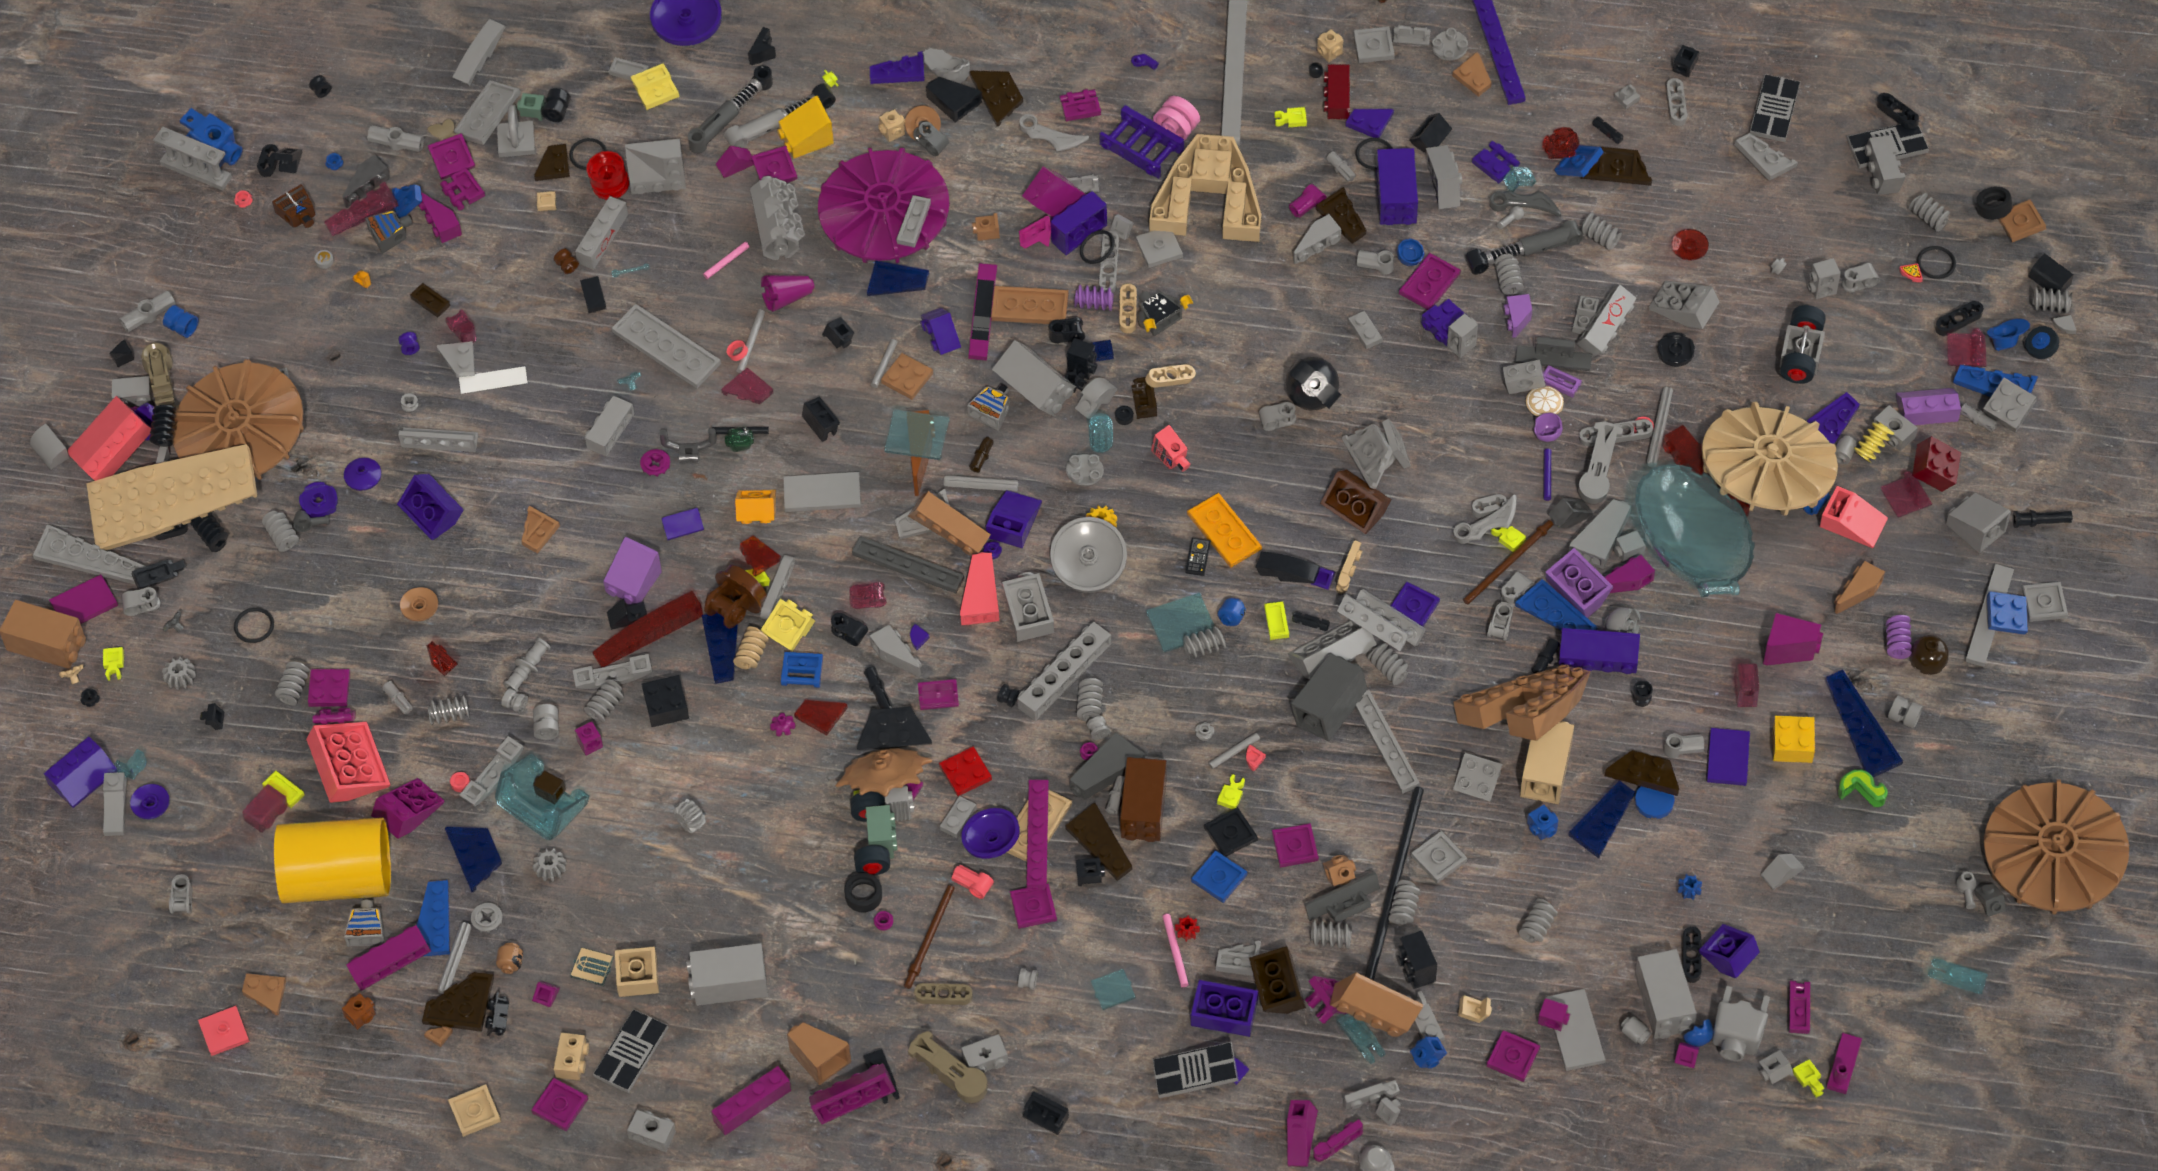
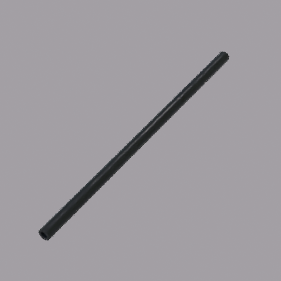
[1365,787,1424,981]

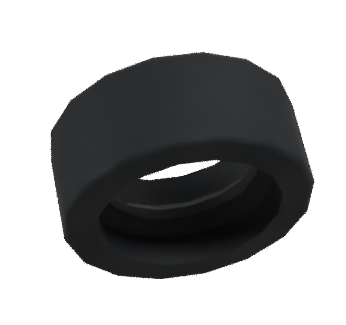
[1976,186,2013,220]
[844,873,882,912]

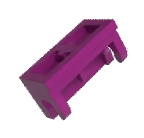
[918,679,959,710]

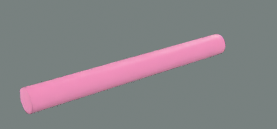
[1162,914,1189,987]

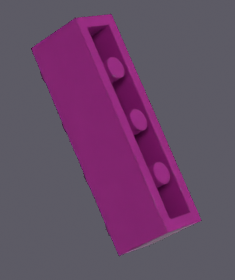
[346,925,431,991]
[711,1066,791,1135]

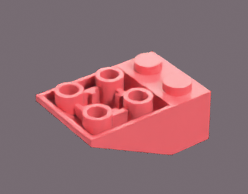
[1820,486,1888,548]

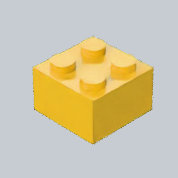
[1773,716,1815,763]

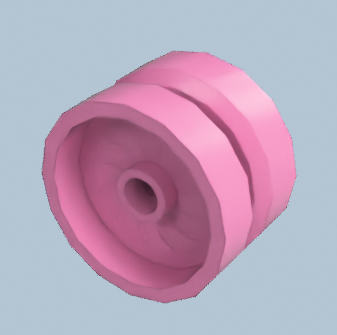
[1153,96,1200,141]

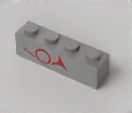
[575,196,628,270]
[1576,284,1636,357]

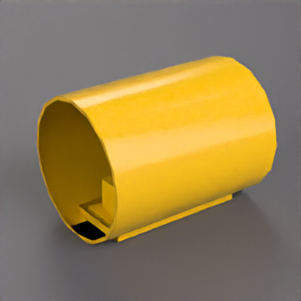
[274,817,391,903]

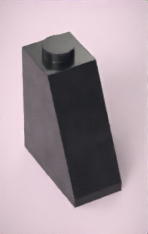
[926,77,982,123]

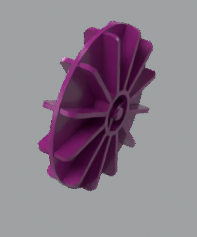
[818,147,950,263]

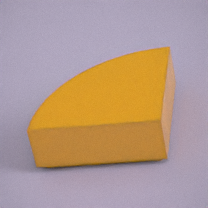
[353,271,371,288]

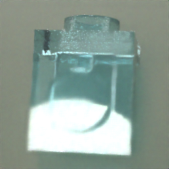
[1504,167,1537,192]
[115,749,147,780]

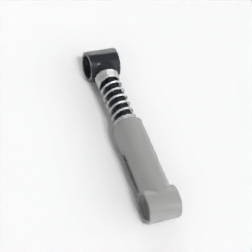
[724,84,836,148]

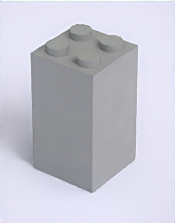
[992,340,1076,416]
[686,943,768,1006]
[1635,949,1696,1039]

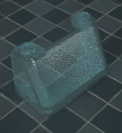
[495,754,590,840]

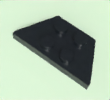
[857,706,932,751]

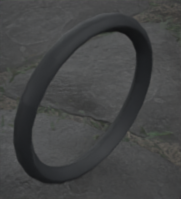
[569,138,607,170]
[1355,138,1393,170]
[1080,230,1115,264]
[1917,246,1956,279]
[234,608,274,643]

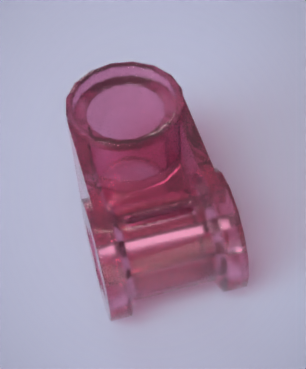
[445,309,477,343]
[849,582,887,609]

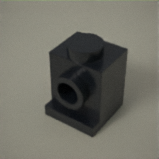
[1673,45,1699,78]
[822,317,854,348]
[1076,858,1105,887]

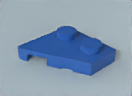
[392,184,422,218]

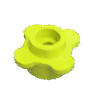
[822,70,839,87]

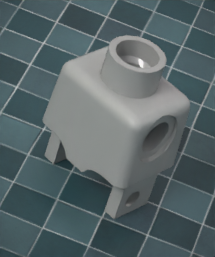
[1712,986,1770,1062]

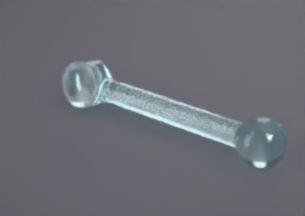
[612,264,650,277]

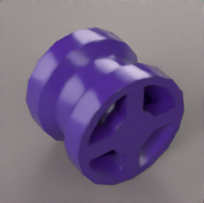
[398,332,420,355]

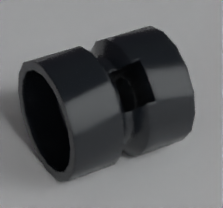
[541,88,571,122]

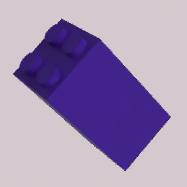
[1376,148,1418,225]

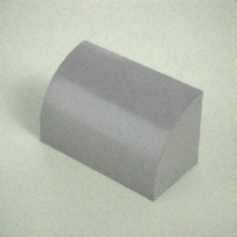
[30,424,70,470]

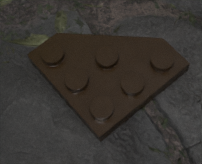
[422,972,494,1032]

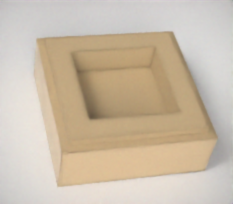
[537,191,556,211]

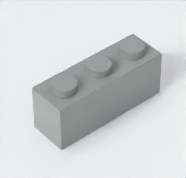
[585,396,634,457]

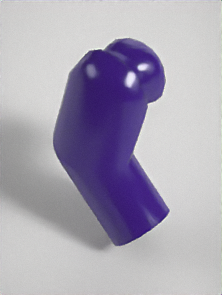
[1131,54,1159,70]

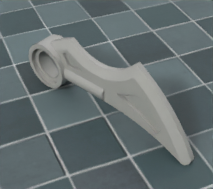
[1019,114,1089,152]
[1453,495,1517,544]

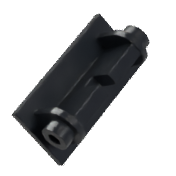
[485,992,509,1036]

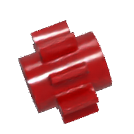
[1175,915,1200,942]

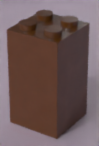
[1120,757,1167,842]

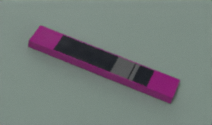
[968,263,997,361]

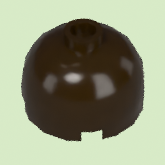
[1909,635,1949,675]

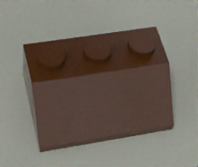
[1320,470,1391,534]

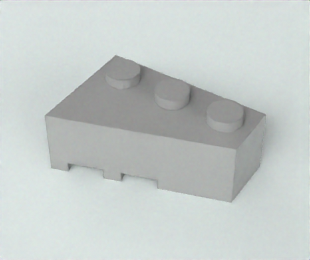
[1865,135,1905,195]
[1426,145,1462,209]

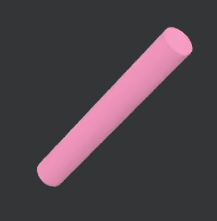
[703,242,749,279]

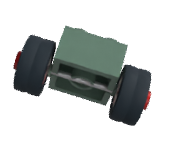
[850,792,898,876]

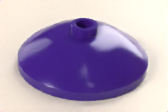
[961,808,1020,859]

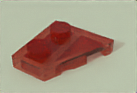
[739,535,781,577]

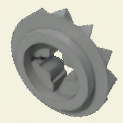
[471,903,503,933]

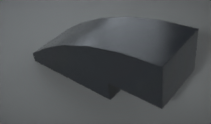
[1255,551,1320,584]

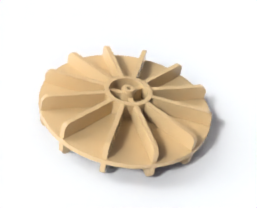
[1702,402,1838,516]

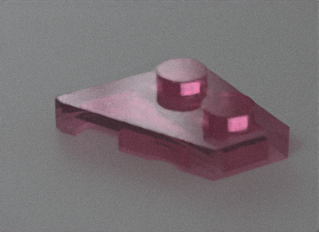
[721,368,773,404]

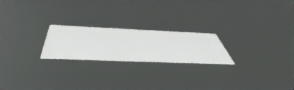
[459,366,528,394]

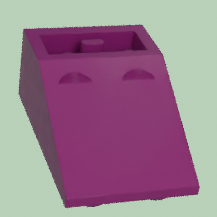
[371,778,444,839]

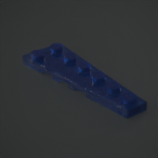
[1825,669,1903,778]

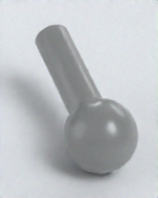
[1497,206,1524,229]

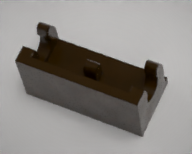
[1131,377,1157,419]

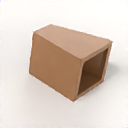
[787,1022,851,1085]

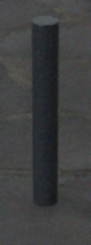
[712,427,769,435]

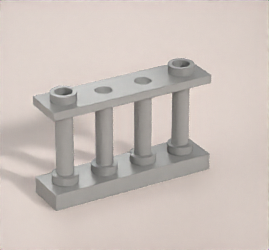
[153,127,232,191]
[1337,589,1426,651]

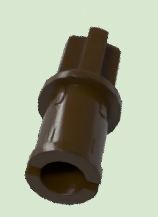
[969,437,994,473]

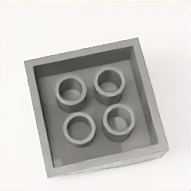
[625,139,686,194]

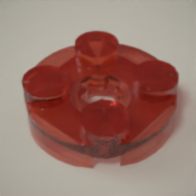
[1543,127,1580,159]

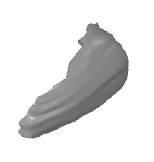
[922,48,970,84]

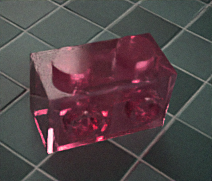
[242,784,287,833]

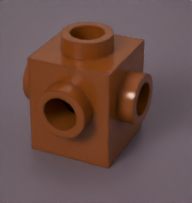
[341,993,376,1030]

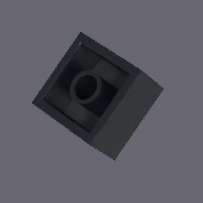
[641,675,689,728]
[1396,930,1437,989]

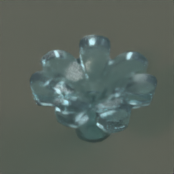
[617,372,641,391]

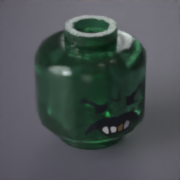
[725,426,754,452]

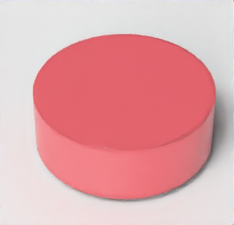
[450,772,470,792]

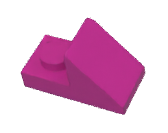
[1019,216,1051,249]

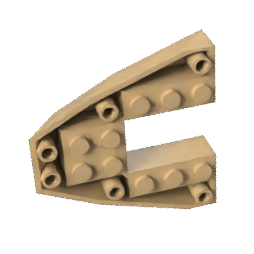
[1149,134,1261,242]

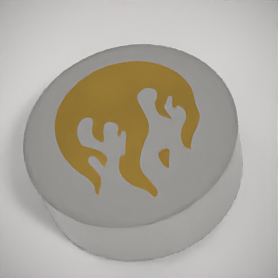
[314,250,334,269]

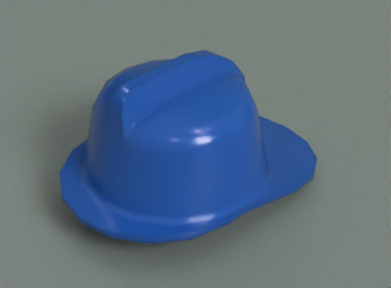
[1987,319,2030,351]

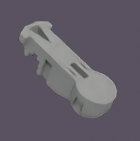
[1578,421,1623,504]

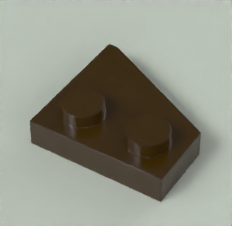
[534,143,570,181]

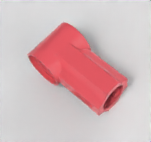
[951,865,994,899]

